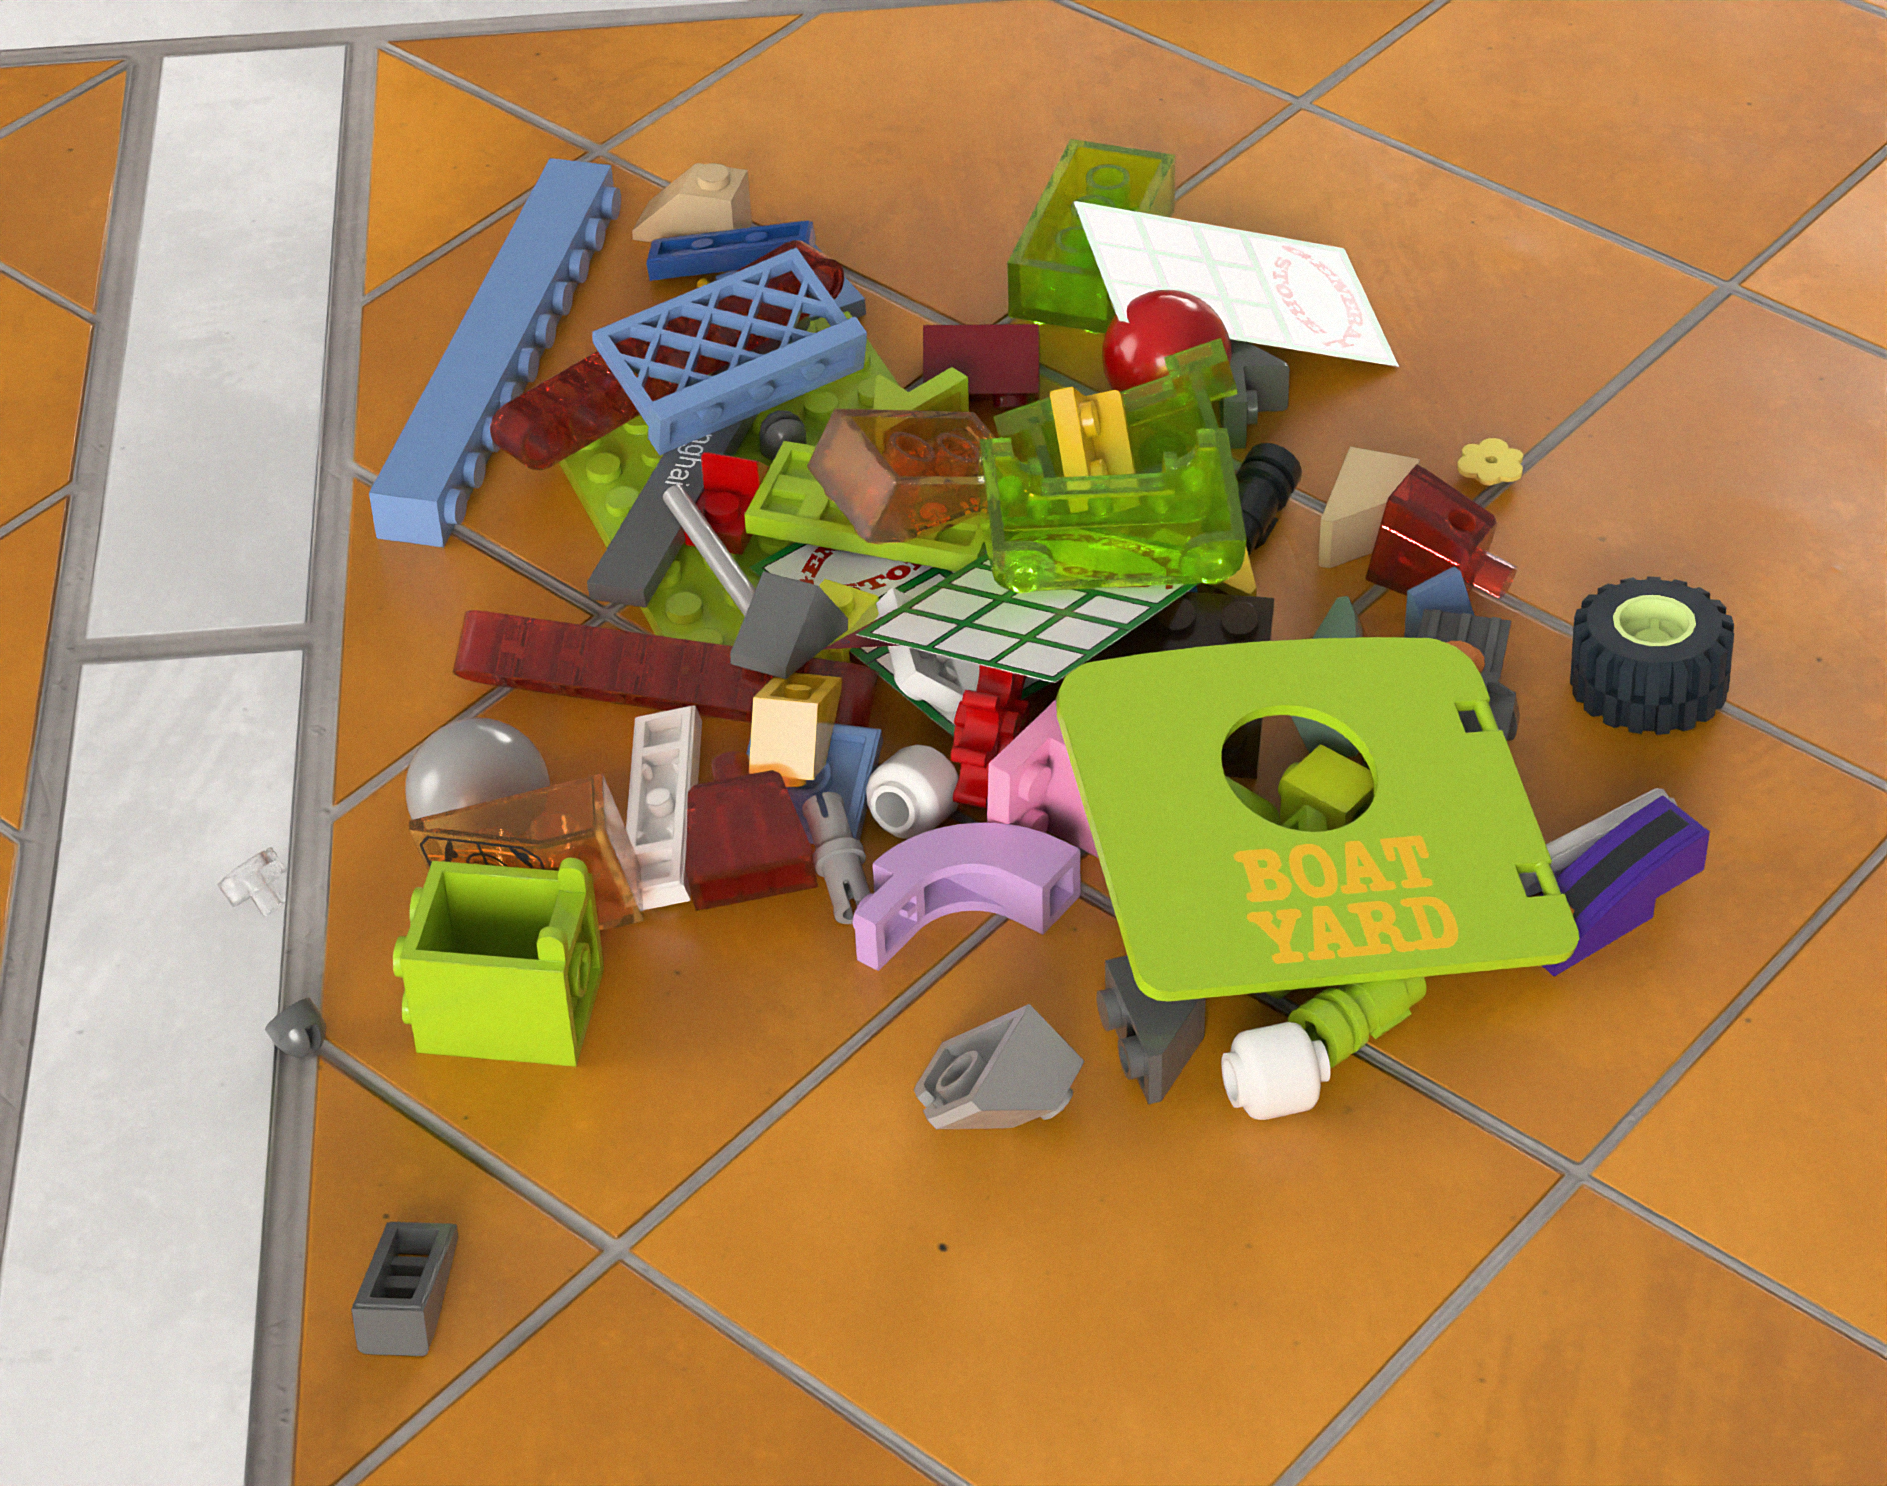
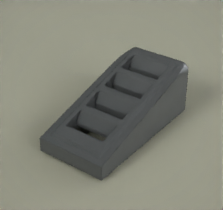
[351,1222,458,1356]

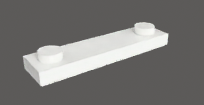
[620,706,702,913]

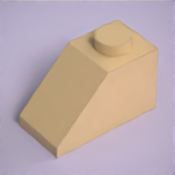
[632,163,752,243]
[1318,447,1427,568]

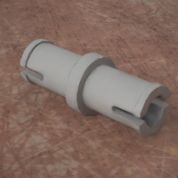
[802,792,871,924]

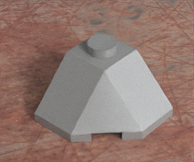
[913,1004,1085,1129]

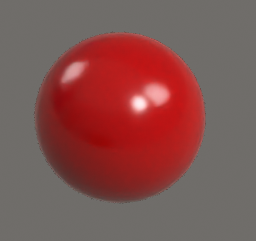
[1102,289,1232,420]

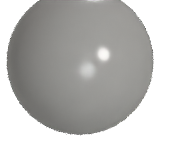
[405,718,550,853]

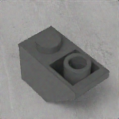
[1096,955,1205,1104]

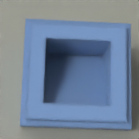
[1404,566,1475,638]

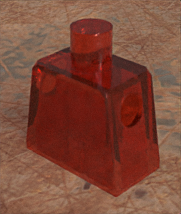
[1365,464,1517,599]
[686,751,818,911]

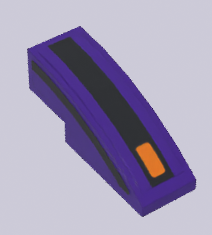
[1539,795,1710,977]

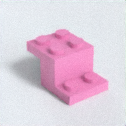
[987,700,1099,858]

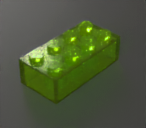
[1007,139,1175,333]

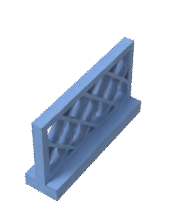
[592,247,867,456]

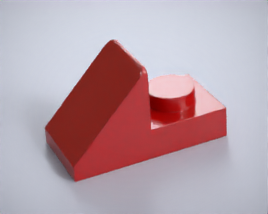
[684,452,770,555]

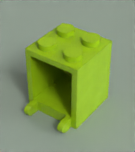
[393,858,604,1067]

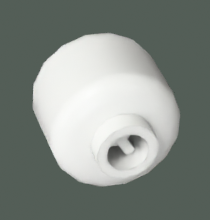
[866,744,959,839]
[1221,1022,1331,1120]

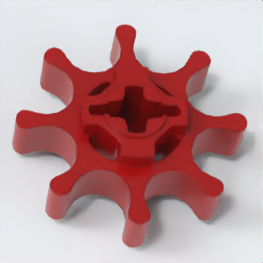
[951,665,1031,809]

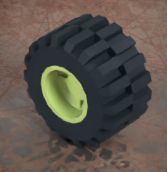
[1570,576,1734,735]

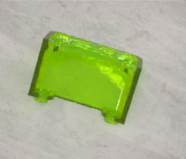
[977,428,1247,593]

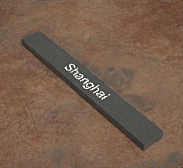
[587,303,810,607]

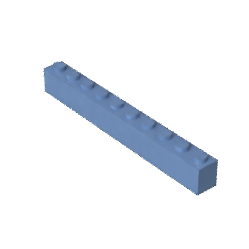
[369,158,621,547]

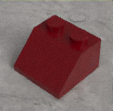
[923,324,1041,411]

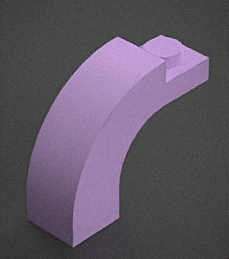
[853,823,1081,971]

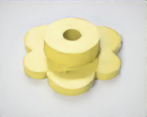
[1457,438,1523,485]

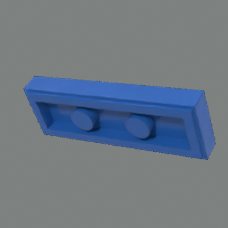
[646,220,816,281]

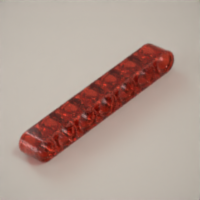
[490,240,844,471]
[452,610,879,728]

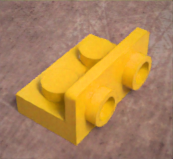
[1049,387,1141,518]

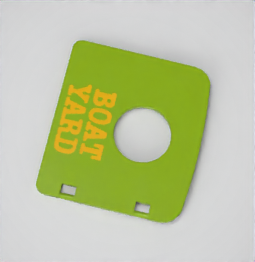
[1056,637,1579,1002]

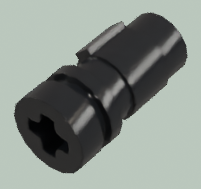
[1207,443,1302,555]

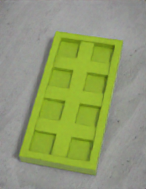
[745,441,1012,572]

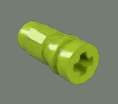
[1288,977,1427,1069]

